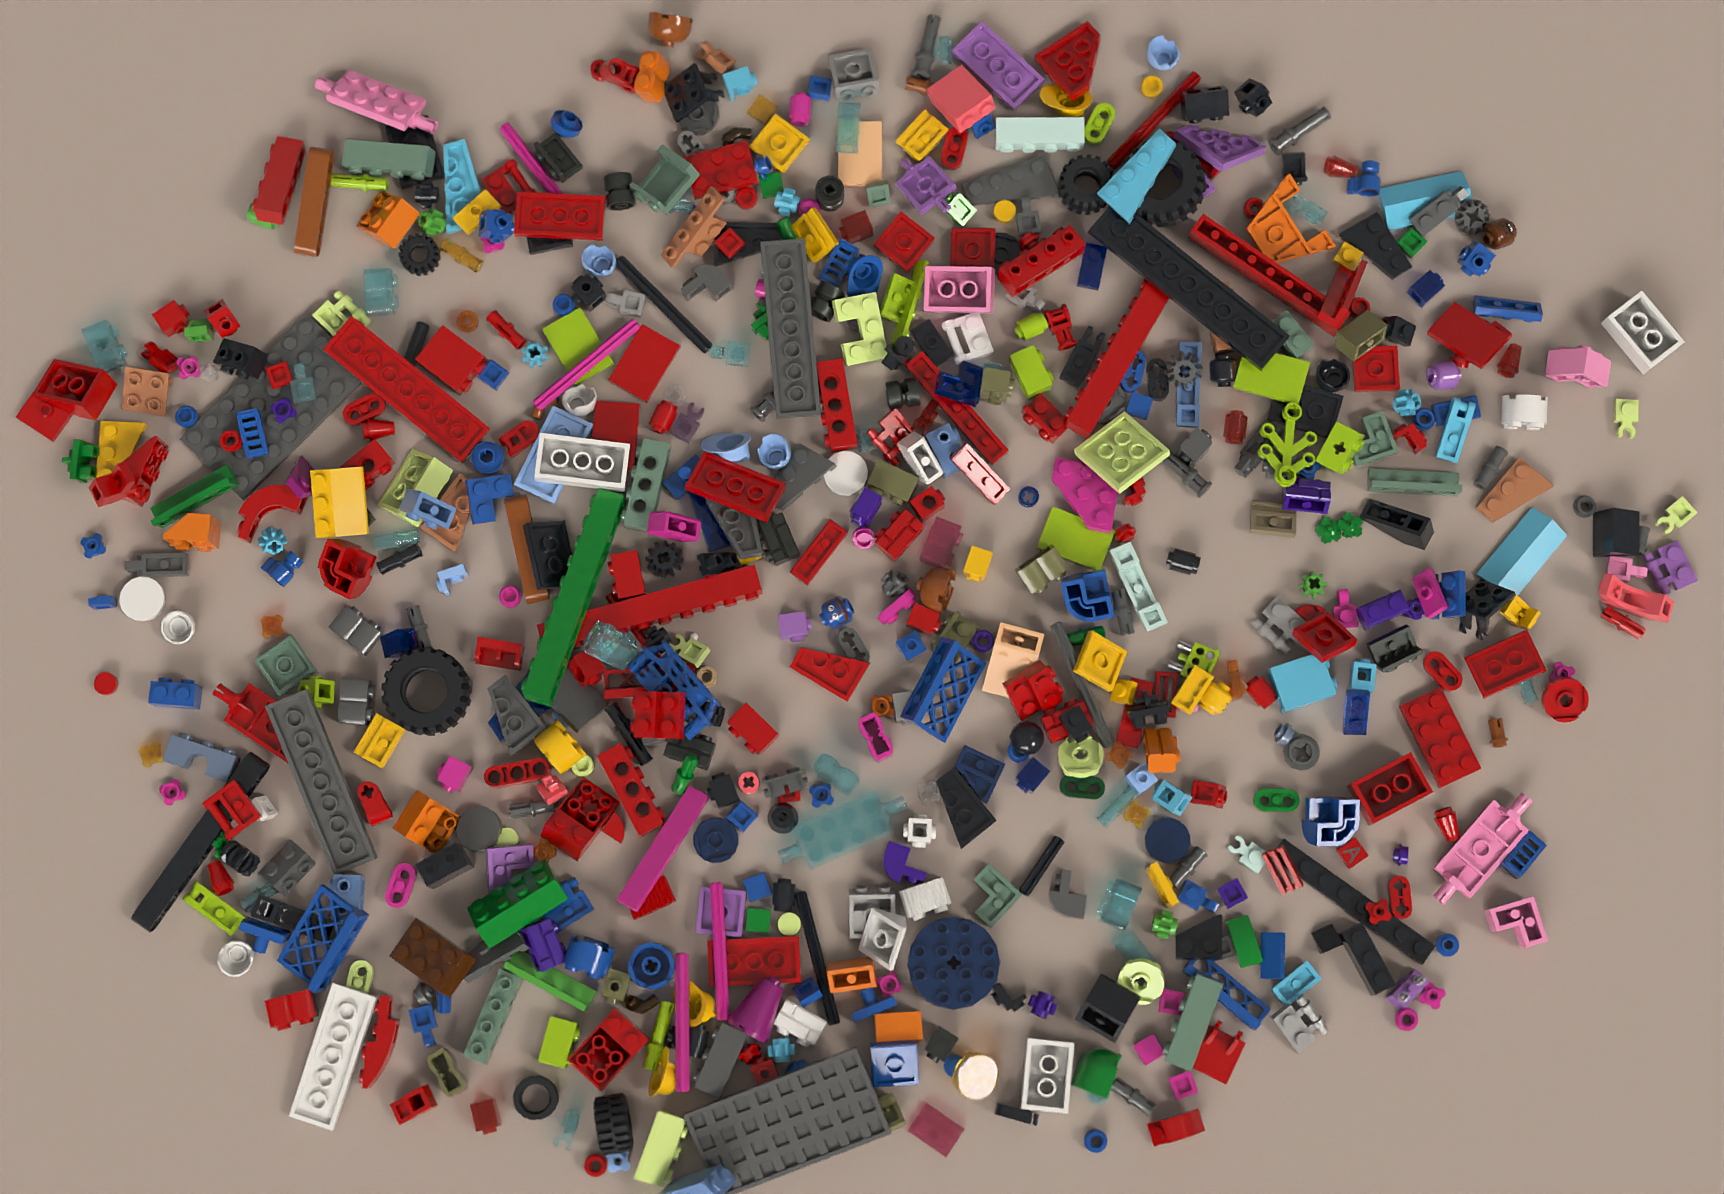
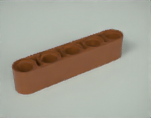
[294,147,334,257]
[504,494,550,604]

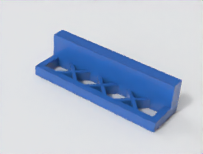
[1182,960,1271,1031]

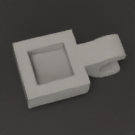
[1005,286,1045,314]
[605,290,646,318]

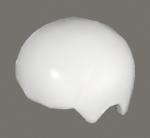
[562,384,597,416]
[161,610,196,644]
[217,940,254,977]

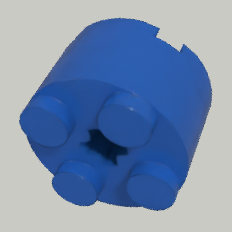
[564,934,616,979]
[628,943,675,990]

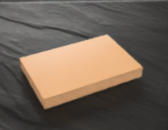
[838,121,882,187]

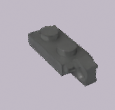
[1408,186,1469,237]
[1234,419,1285,478]
[125,553,189,577]

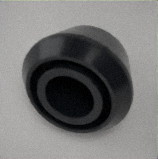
[767,803,799,834]

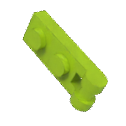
[182,880,247,936]

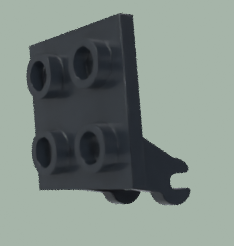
[664,63,725,123]
[1459,579,1516,640]

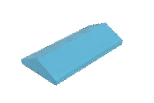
[1378,171,1471,231]
[1476,507,1567,595]

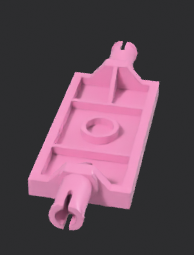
[315,69,438,134]
[1433,793,1532,905]

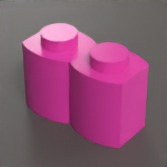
[859,712,893,763]

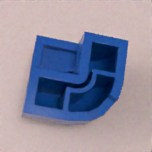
[1061,569,1115,622]
[1301,797,1360,846]

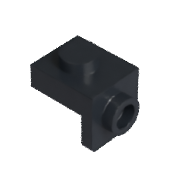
[1282,152,1308,186]
[1382,316,1416,347]
[1058,705,1093,744]
[991,983,1027,1012]

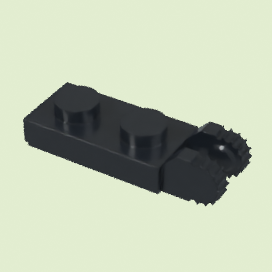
[1059,326,1105,389]

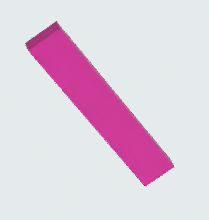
[616,785,709,912]

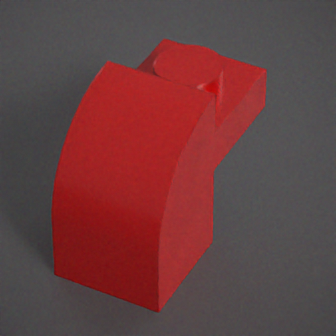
[89,461,137,507]
[390,1084,438,1125]
[1147,1108,1205,1146]

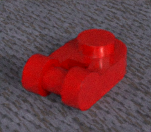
[498,421,540,458]

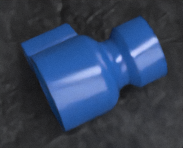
[1347,161,1381,197]
[260,551,304,587]

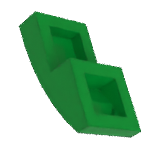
[1226,915,1263,969]

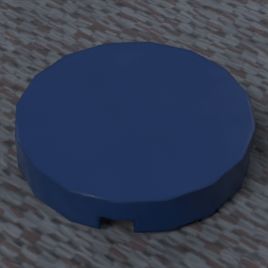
[693,818,739,863]
[1145,818,1191,863]

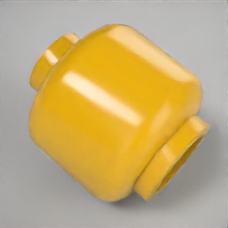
[1199,681,1232,715]

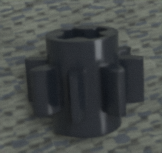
[415,181,439,208]
[644,626,672,655]

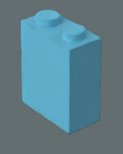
[1267,654,1338,714]

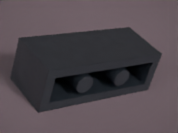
[1338,923,1396,996]

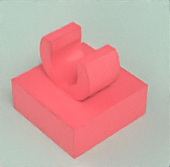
[537,774,568,806]

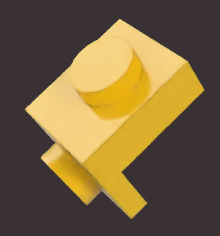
[1499,595,1541,630]

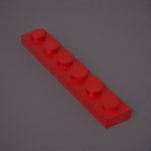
[905,351,1009,466]

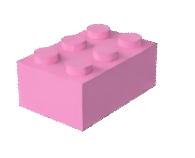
[924,266,995,314]

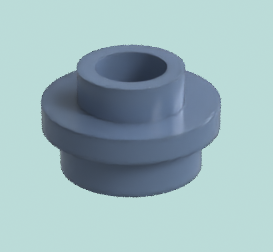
[1274,723,1295,745]

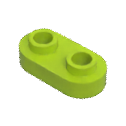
[1084,103,1115,145]

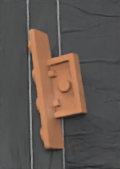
[661,186,726,268]

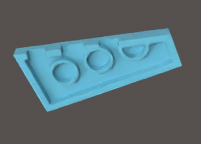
[1097,129,1176,224]
[443,139,481,235]

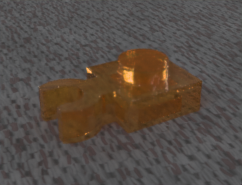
[1226,660,1246,701]

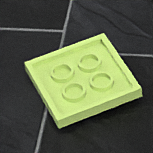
[1074,411,1170,494]

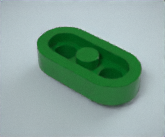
[1253,788,1300,813]

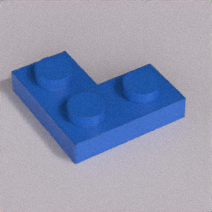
[465,474,514,525]

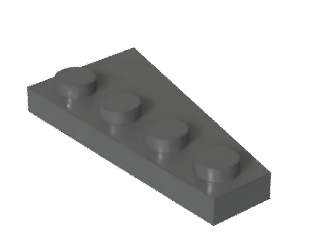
[961,155,1059,206]

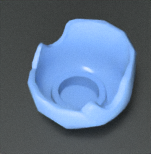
[1146,35,1180,71]
[581,244,616,278]
[757,433,791,470]

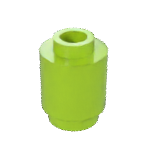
[1014,312,1048,341]

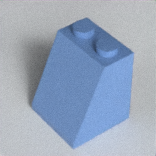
[659,1164,737,1194]

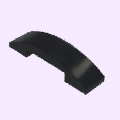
[251,894,342,945]

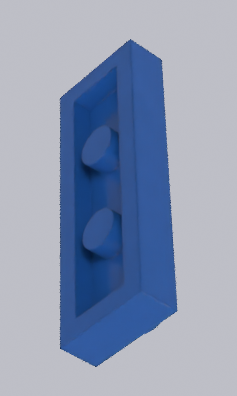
[1473,295,1543,322]

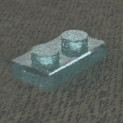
[1111,927,1157,978]

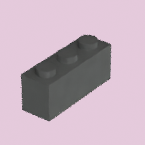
[692,1023,748,1099]

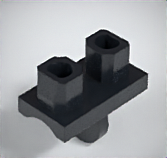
[881,336,914,370]
[697,552,739,577]
[1125,690,1170,729]

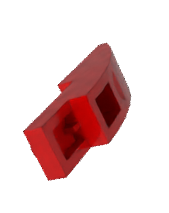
[359,995,400,1089]

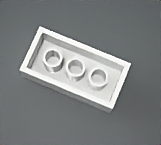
[534,433,630,492]

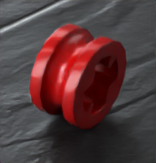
[590,59,606,82]

